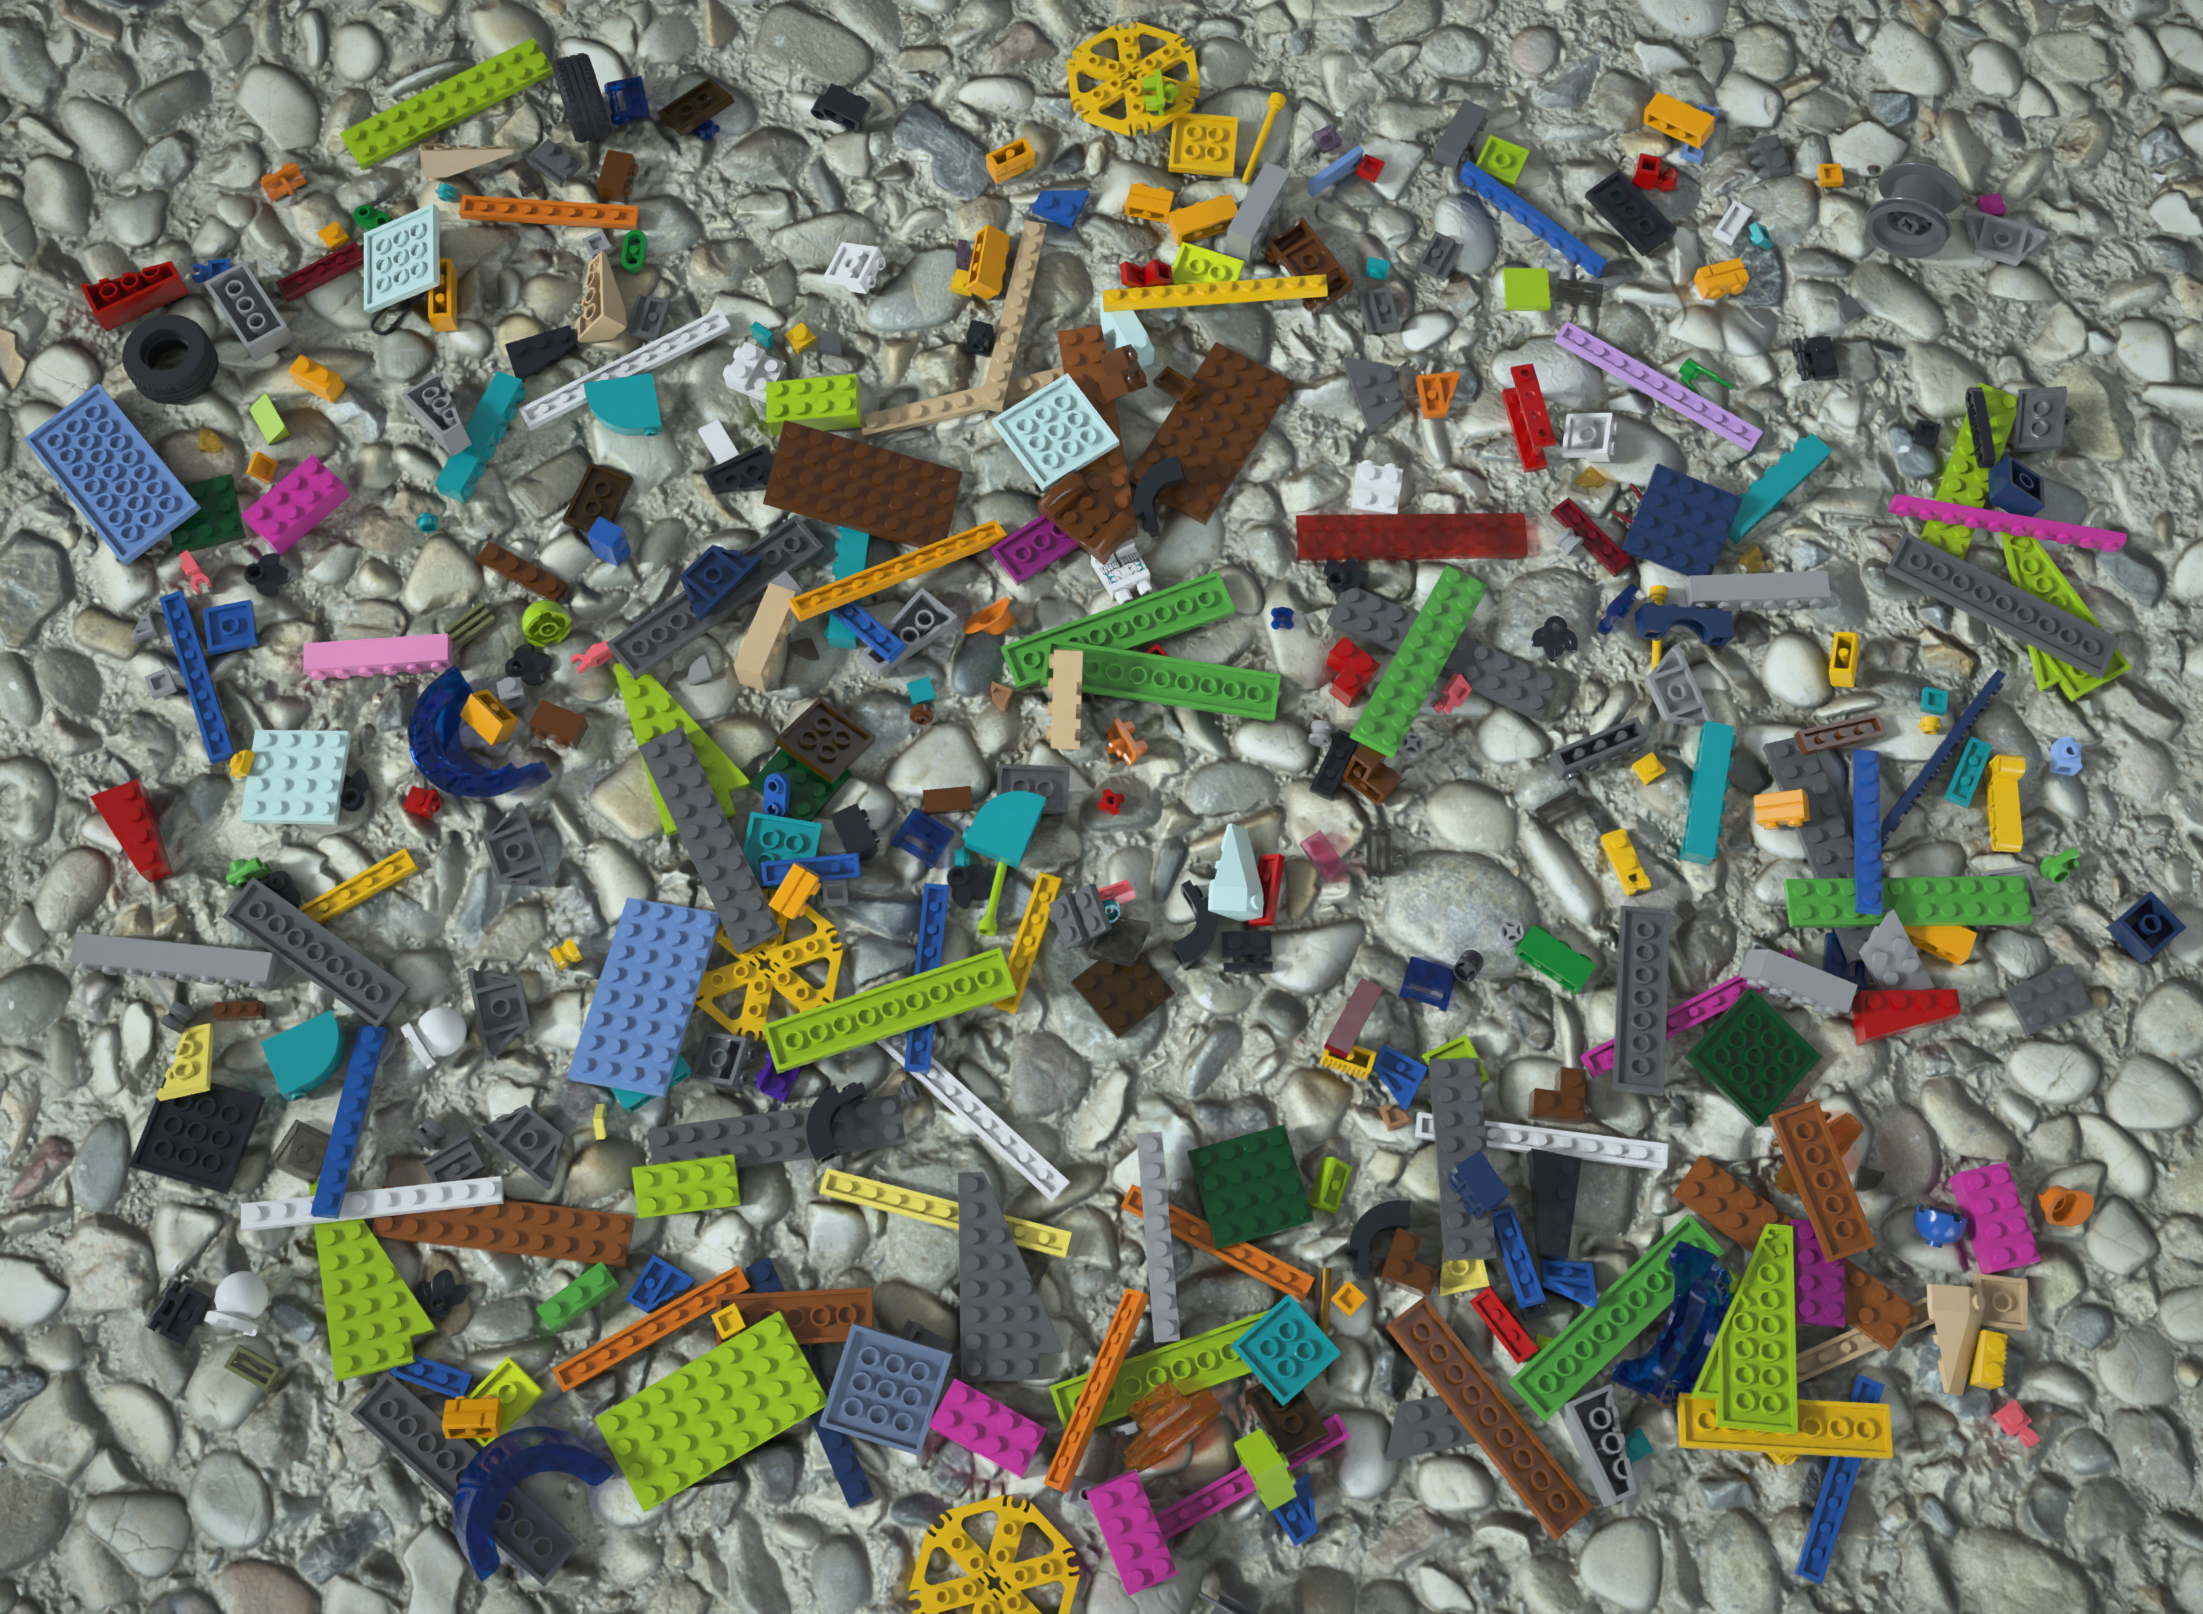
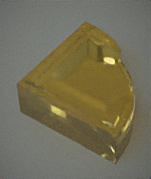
[198,428,224,453]
[1574,465,1607,488]
[1737,543,1762,573]

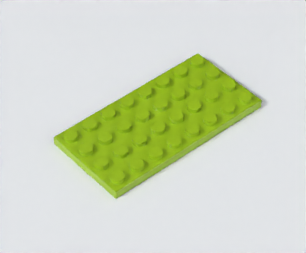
[594,1310,828,1513]

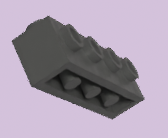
[1548,716,1649,782]

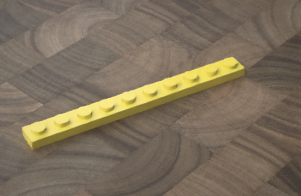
[819,1168,1072,1259]

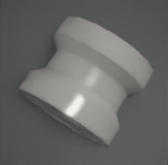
[1554,527,1584,556]
[1308,720,1335,747]
[1398,732,1424,760]
[1497,919,1524,948]

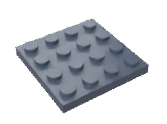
[819,1322,953,1456]

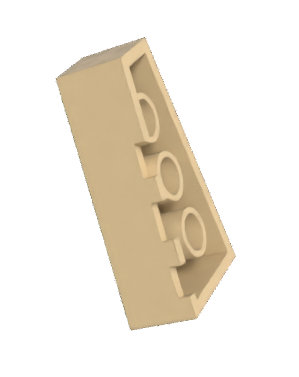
[734,583,797,692]
[1047,649,1083,749]

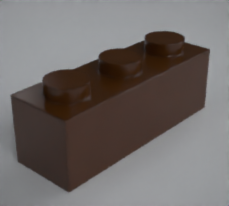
[214,1001,266,1021]

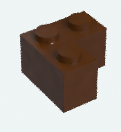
[1098,344,1148,402]
[1342,744,1402,807]
[1528,1067,1586,1125]
[1378,1228,1438,1298]

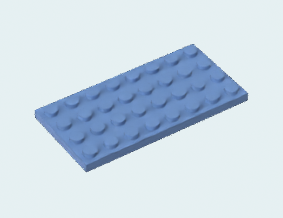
[24,383,201,566]
[567,897,721,1097]

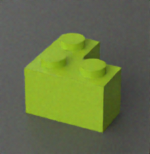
[1233,1428,1297,1512]

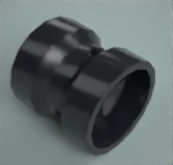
[1453,950,1484,983]

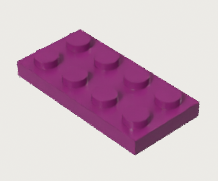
[990,515,1080,586]
[1789,1219,1846,1328]

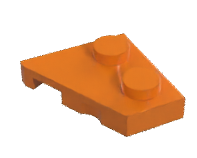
[1416,371,1460,419]

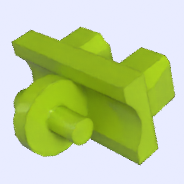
[1143,69,1179,116]

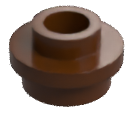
[910,704,934,725]

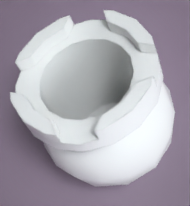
[401,1006,467,1069]
[204,1271,269,1337]

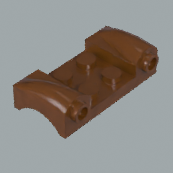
[1264,217,1354,313]
[1037,472,1137,565]

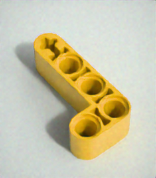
[1985,754,2025,852]

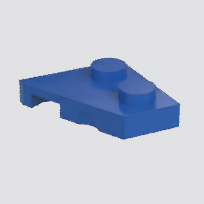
[1032,190,1089,229]
[1372,1045,1428,1111]
[625,1255,696,1314]
[1540,1260,1598,1308]
[1272,1472,1318,1547]

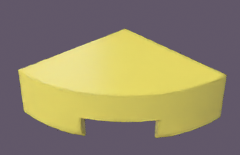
[593,1104,607,1140]

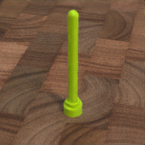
[977,862,1008,936]

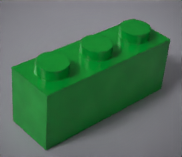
[1514,925,1596,995]

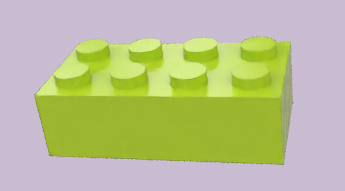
[766,374,862,436]

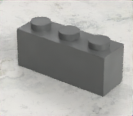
[1433,99,1488,170]

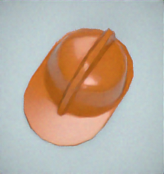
[963,597,1016,636]
[2037,1185,2094,1227]

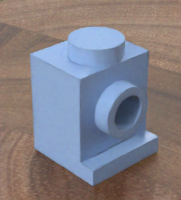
[2049,737,2082,776]

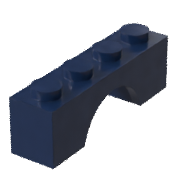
[1635,602,1734,646]

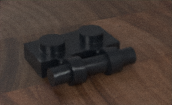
[1792,336,1839,381]
[1221,930,1273,975]
[145,1279,212,1346]

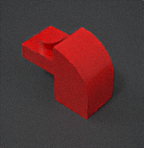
[1120,259,1173,288]

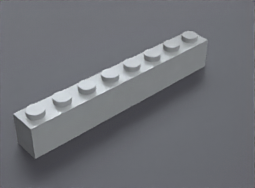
[69,933,280,990]
[1136,1132,1180,1343]

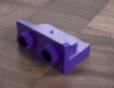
[754,1049,804,1104]

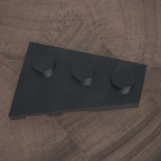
[505,325,578,383]
[702,444,774,495]

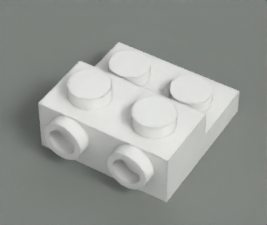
[823,242,885,294]
[723,342,787,403]
[1562,413,1619,462]
[1351,460,1403,518]

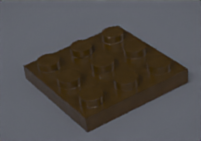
[775,697,876,784]
[1071,937,1175,1040]

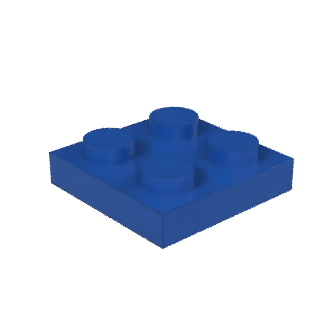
[203,600,259,655]

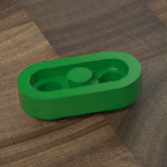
[353,205,393,231]
[621,230,648,273]

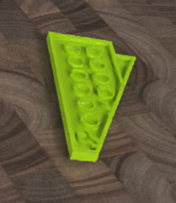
[2000,532,2132,702]
[613,663,750,837]
[308,1178,436,1382]
[1691,1224,1798,1435]

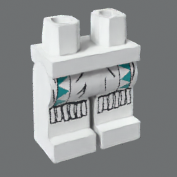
[1091,539,1152,605]

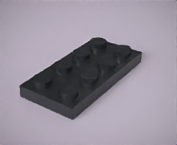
[1585,170,1677,257]

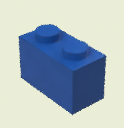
[587,516,631,567]

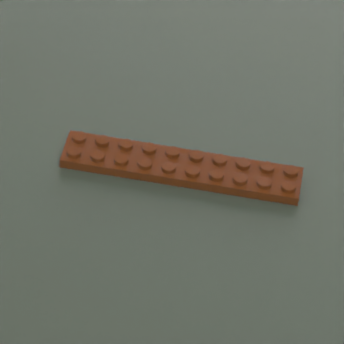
[1057,325,1138,537]
[1671,1155,1919,1352]
[372,1185,635,1268]
[1386,1296,1594,1541]

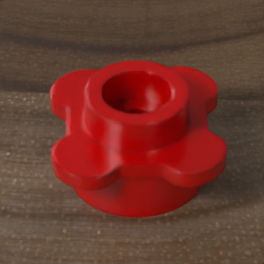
[1097,789,1125,816]

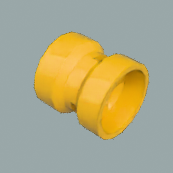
[549,938,583,971]

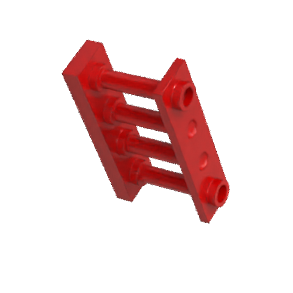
[1502,363,1556,473]

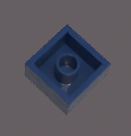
[1988,455,2045,517]
[2106,891,2187,964]
[1447,1150,1510,1219]

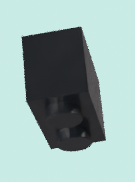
[830,803,880,860]

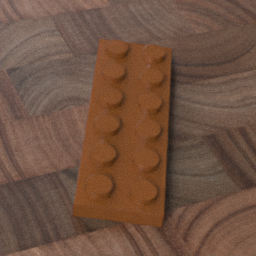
[1768,1099,1877,1263]
[716,1287,874,1347]

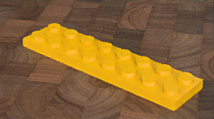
[1677,1393,1893,1459]

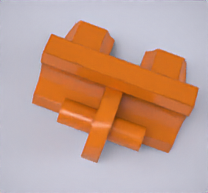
[260,162,307,201]
[1106,718,1148,766]

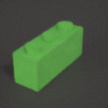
[536,1261,621,1334]

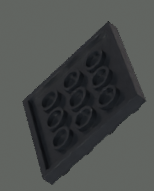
[129,1077,265,1195]

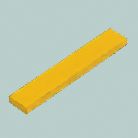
[298,847,419,925]
[992,871,1063,1014]

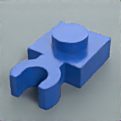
[192,258,233,283]

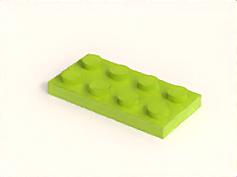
[632,1153,741,1219]

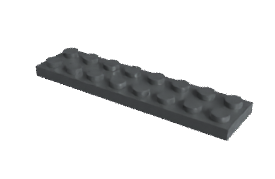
[222,877,410,1028]
[1612,905,1670,1096]
[1428,1058,1496,1261]

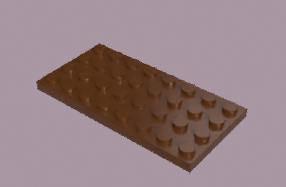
[1128,342,1294,526]
[763,420,962,549]

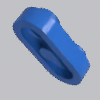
[763,772,790,817]

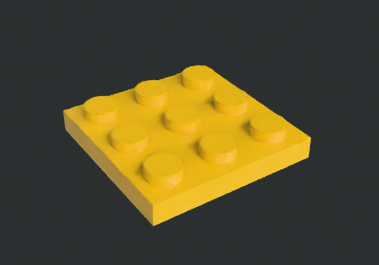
[1168,113,1238,177]

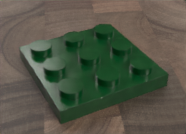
[170,474,246,555]
[750,748,852,822]

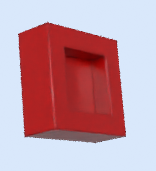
[1356,154,1385,183]

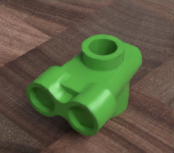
[2040,847,2080,884]
[226,857,272,889]

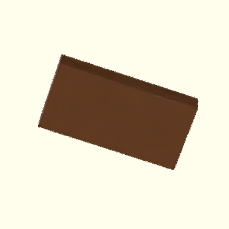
[1153,366,1200,405]
[923,786,973,815]

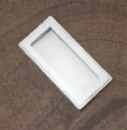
[1712,200,1754,246]
[698,419,739,465]

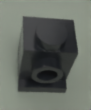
[966,319,994,358]

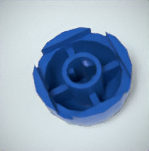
[1913,1204,1968,1248]

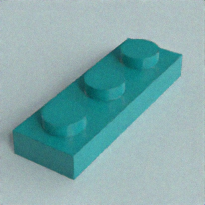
[1944,736,1993,808]

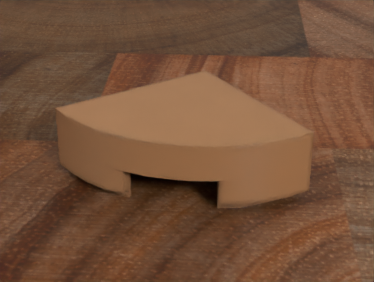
[991,681,1014,713]
[1378,1105,1412,1131]

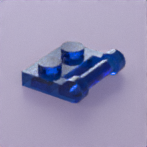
[604,76,650,126]
[1597,583,1639,635]
[891,808,955,869]
[1822,932,1867,989]
[1398,956,1456,1012]

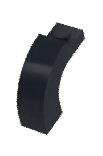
[1134,456,1186,538]
[1172,880,1218,971]
[806,1082,868,1166]
[1346,1200,1411,1280]

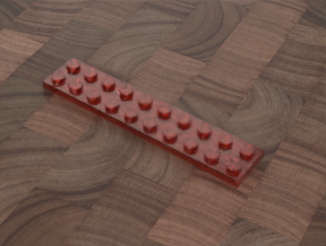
[1295,513,1528,561]

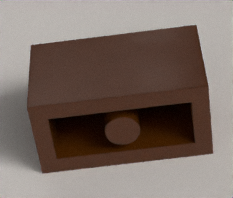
[596,150,638,203]
[529,699,589,750]

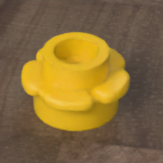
[1918,716,1942,735]

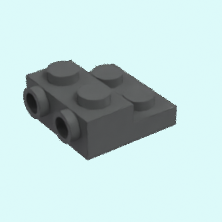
[1049,884,1112,949]
[690,1031,757,1091]

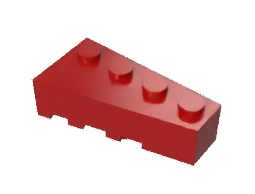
[80,261,190,332]
[90,779,173,882]
[1851,989,1961,1046]

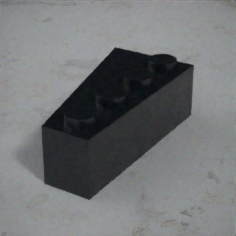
[1526,1148,1582,1261]

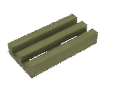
[443,602,497,649]
[224,1344,285,1393]

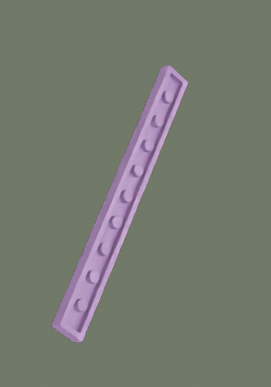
[1554,321,1763,452]

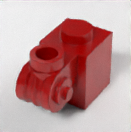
[1632,153,1679,192]

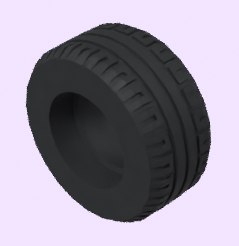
[552,53,612,143]
[122,314,219,404]

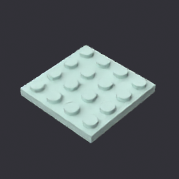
[364,203,440,314]
[992,373,1119,492]
[240,730,351,825]

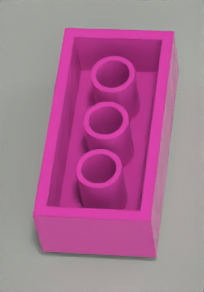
[241,454,351,556]
[1949,1162,2041,1275]
[929,1379,1047,1480]
[1085,1469,1178,1596]

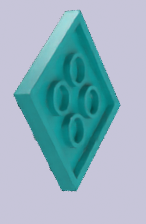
[743,812,823,890]
[1231,1294,1341,1406]

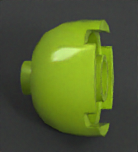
[522,600,571,647]

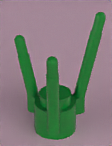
[1679,358,1734,397]

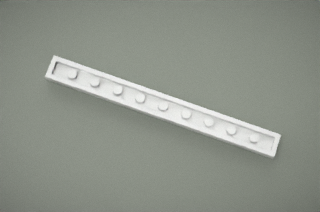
[518,308,731,431]
[876,1032,1070,1202]
[1415,1112,1668,1171]
[241,1176,504,1231]

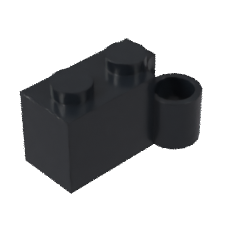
[810,83,871,134]

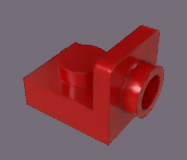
[403,786,442,819]

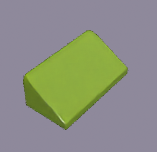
[249,393,290,445]
[1308,1157,1353,1214]

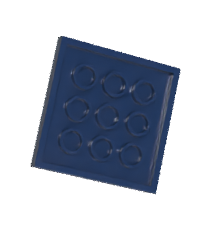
[1621,463,1743,577]

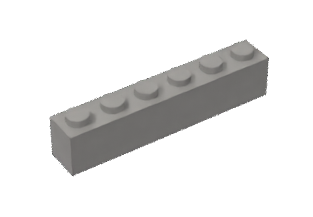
[1684,571,1831,611]

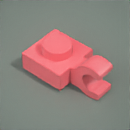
[179,550,212,594]
[570,640,615,674]
[1433,673,1472,715]
[1992,1399,2040,1448]

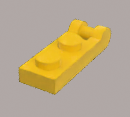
[1600,828,1651,896]

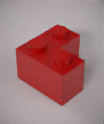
[1327,636,1381,708]

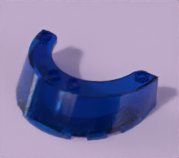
[407,664,552,798]
[1611,1240,1734,1409]
[453,1426,616,1584]

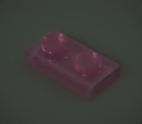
[1300,830,1348,883]

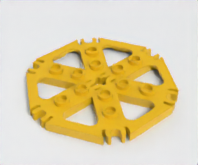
[1066,22,1200,136]
[695,889,844,1044]
[909,1495,1080,1614]

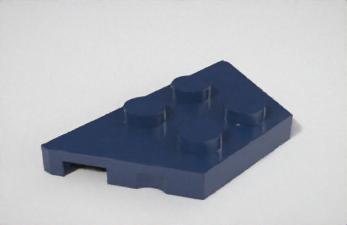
[680,545,762,622]

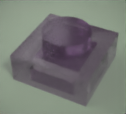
[1312,124,1342,154]
[956,239,972,271]

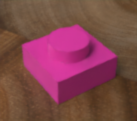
[1976,193,2007,217]

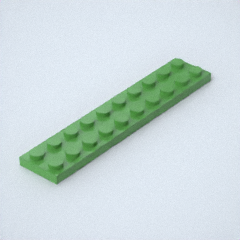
[1350,565,1488,759]
[1001,571,1236,691]
[1040,638,1281,722]
[1783,876,2033,928]
[1508,1214,1725,1422]

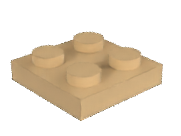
[1973,1273,2028,1332]

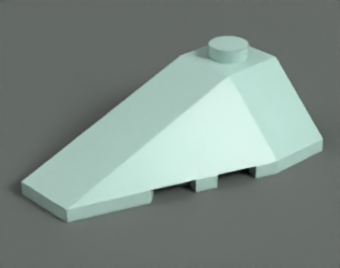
[1099,295,1154,368]
[1208,823,1264,922]

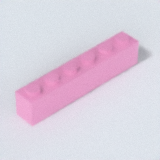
[303,633,453,681]

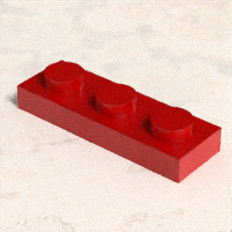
[1249,854,1285,927]
[1470,1285,1540,1365]

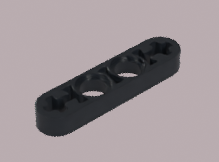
[1965,387,1996,468]

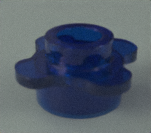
[694,119,720,141]
[1271,607,1294,630]

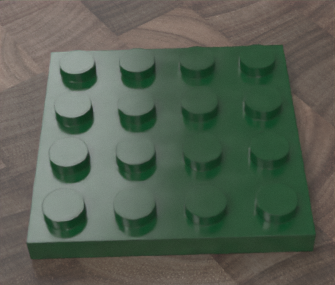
[1685,987,1822,1128]
[1187,1124,1314,1250]

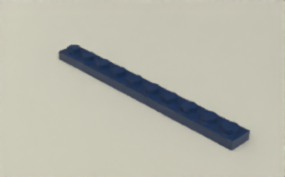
[1881,669,2006,849]
[746,1257,874,1509]

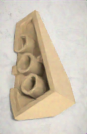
[419,143,513,181]
[577,251,627,343]
[1927,1284,1985,1396]

